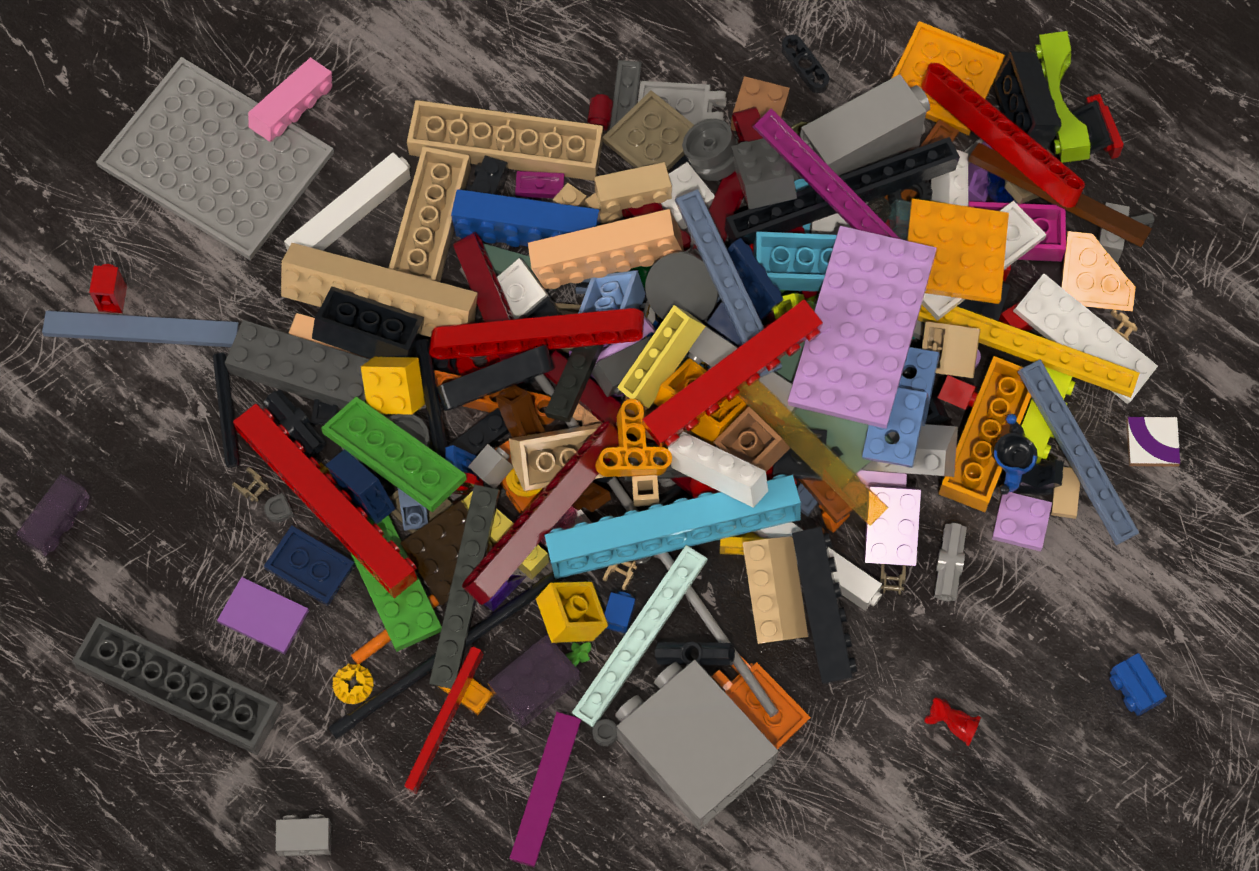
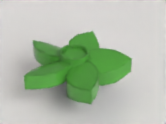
[563,642,591,668]

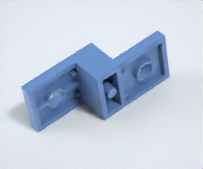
[862,347,940,468]

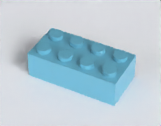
[754,232,837,292]

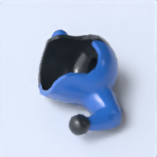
[994,414,1038,495]

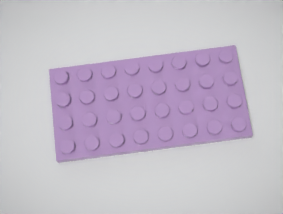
[788,226,937,429]

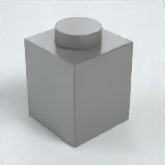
[468,444,513,489]

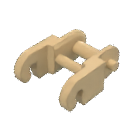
[1111,309,1138,342]
[603,560,637,591]

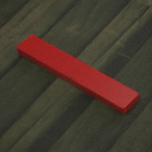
[404,647,484,794]

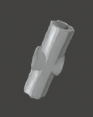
[934,523,967,602]

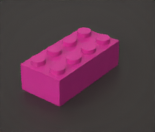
[968,201,1066,261]

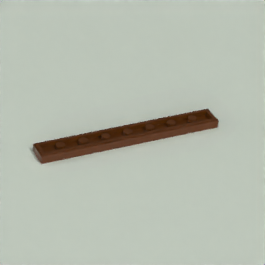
[968,143,1152,247]

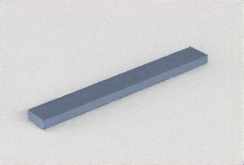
[675,189,782,378]
[42,311,240,347]
[1018,359,1139,545]

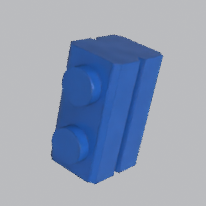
[1110,653,1167,716]

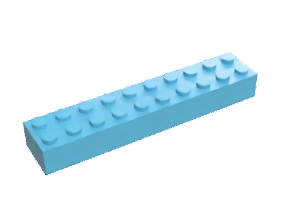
[545,474,801,579]

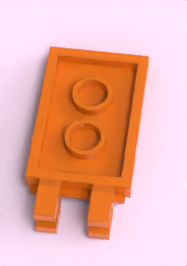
[711,656,811,750]

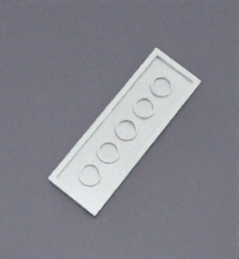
[922,201,1047,321]
[1013,274,1158,404]

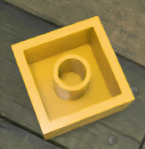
[361,357,425,415]
[536,582,608,643]

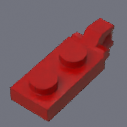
[1085,94,1124,159]

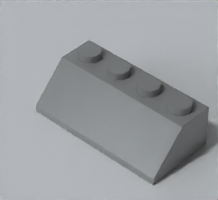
[862,425,958,477]

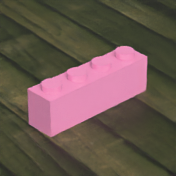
[248,57,332,142]

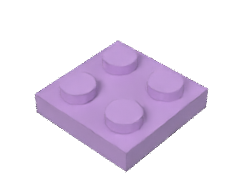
[992,492,1052,551]

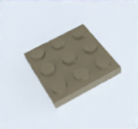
[602,90,694,171]

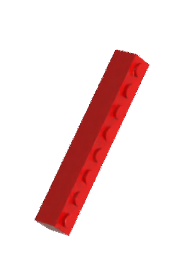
[642,299,823,448]

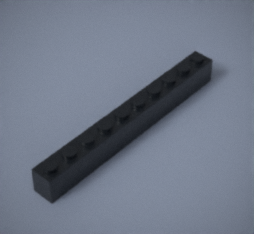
[724,137,960,245]

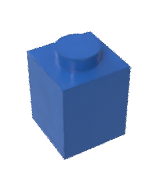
[604,592,635,634]

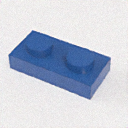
[445,445,480,481]

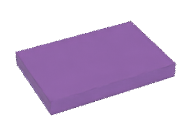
[217,577,309,655]

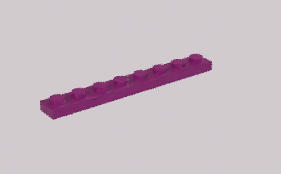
[753,108,900,239]

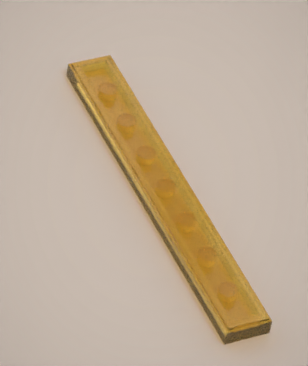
[738,380,889,526]

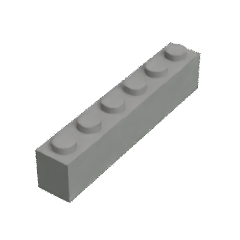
[688,324,797,419]

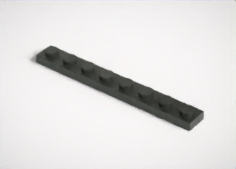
[429,485,500,689]

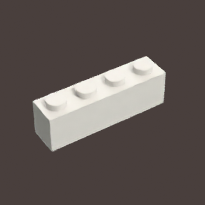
[931,150,968,207]
[668,432,768,508]

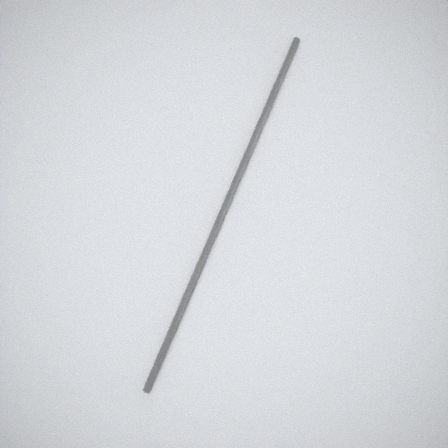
[460,267,779,717]

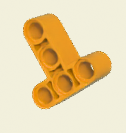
[595,399,672,477]

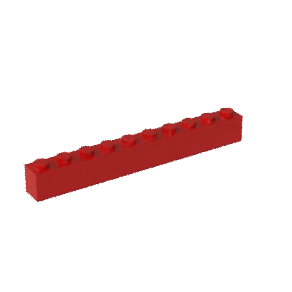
[233,404,417,599]

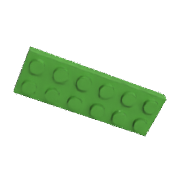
[321,397,467,512]
[349,515,442,652]

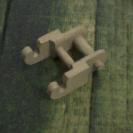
[232,467,269,502]
[880,564,906,595]

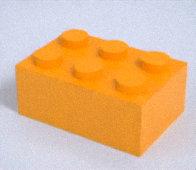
[654,358,749,446]

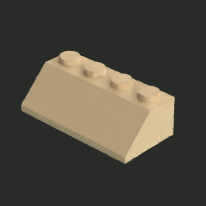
[509,423,614,491]
[742,537,808,644]

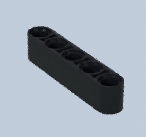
[436,345,555,411]

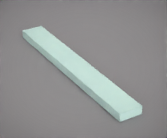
[572,545,708,728]

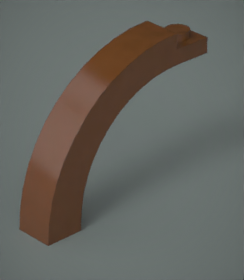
[496,385,611,512]

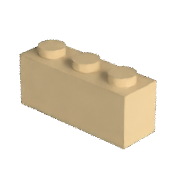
[594,162,672,214]

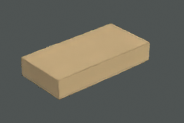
[1051,467,1080,519]

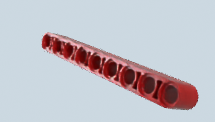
[921,63,1085,208]
[429,308,644,360]

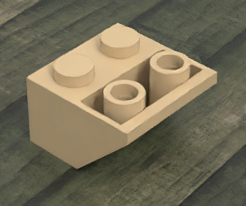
[922,322,980,378]

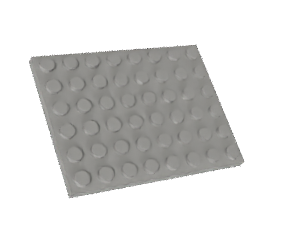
[96,57,334,261]

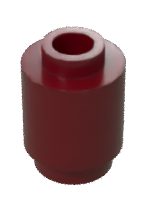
[587,94,613,131]

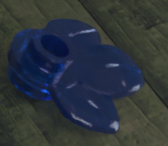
[987,171,1017,203]

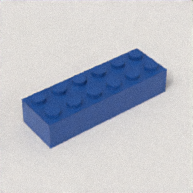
[451,189,601,247]

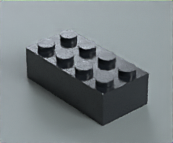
[993,51,1062,150]
[312,286,424,359]

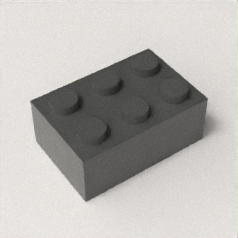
[731,138,797,210]

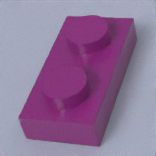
[515,171,565,198]

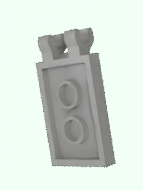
[638,81,727,125]

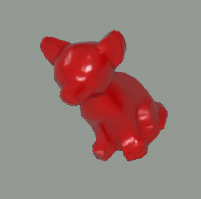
[924,697,981,746]

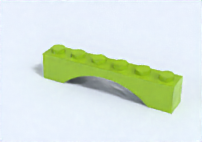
[1035,31,1090,163]

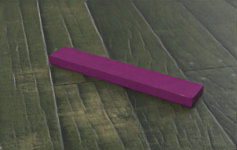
[510,712,581,868]

